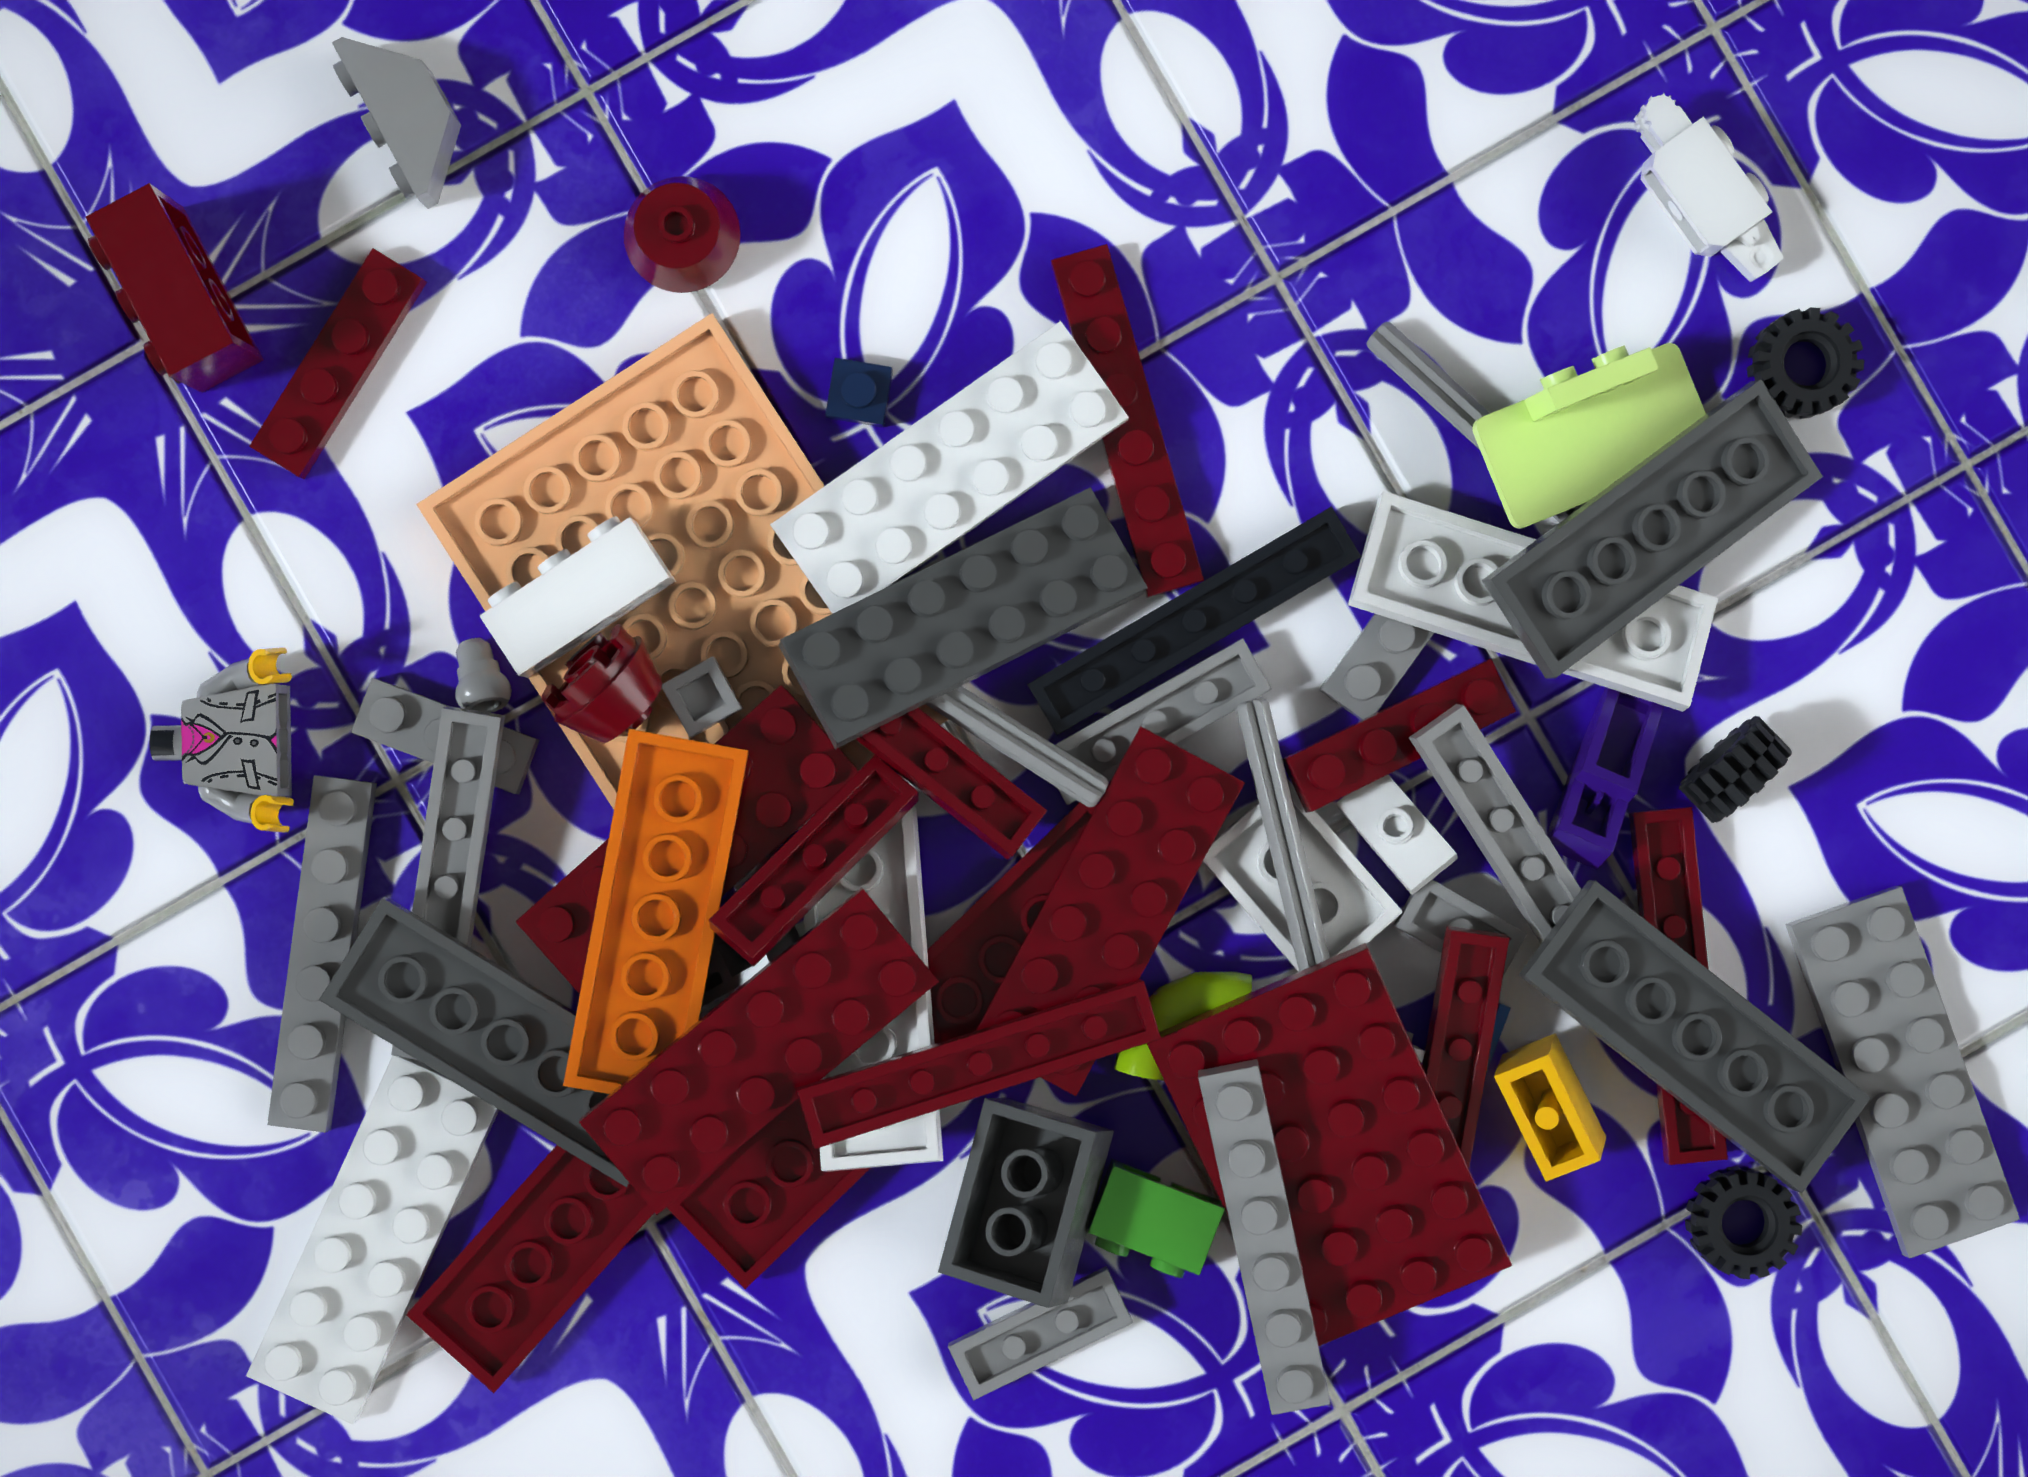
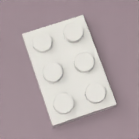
[1203,779,1403,972]

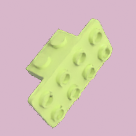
[1472,343,1706,529]

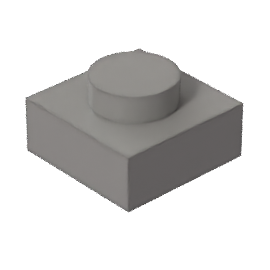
[662,656,744,738]

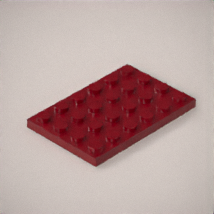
[1147,943,1512,1346]

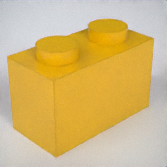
[1494,1033,1606,1182]

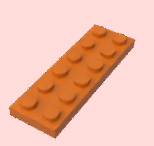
[563,729,749,1094]

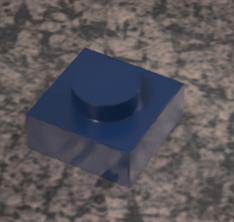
[825,358,893,427]

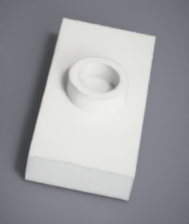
[1336,775,1458,895]

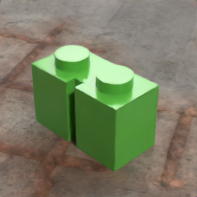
[1088,1159,1225,1278]

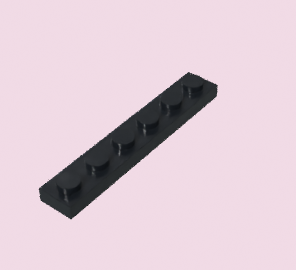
[1027,506,1361,735]

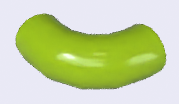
[1114,972,1252,1081]

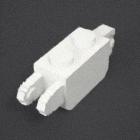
[1633,93,1784,282]

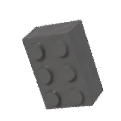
[938,1097,1114,1308]

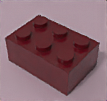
[86,183,263,393]

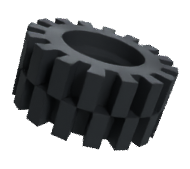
[1747,307,1864,419]
[1679,716,1792,823]
[1685,1166,1802,1279]

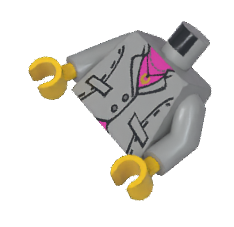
[149,647,294,833]

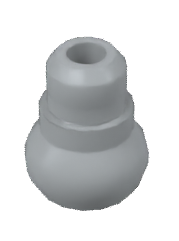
[455,638,512,713]

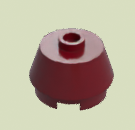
[624,176,741,293]
[542,624,663,743]

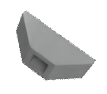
[332,37,461,209]

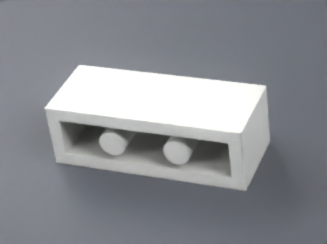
[479,516,676,678]

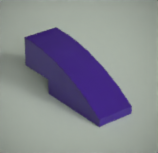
[1547,687,1664,870]

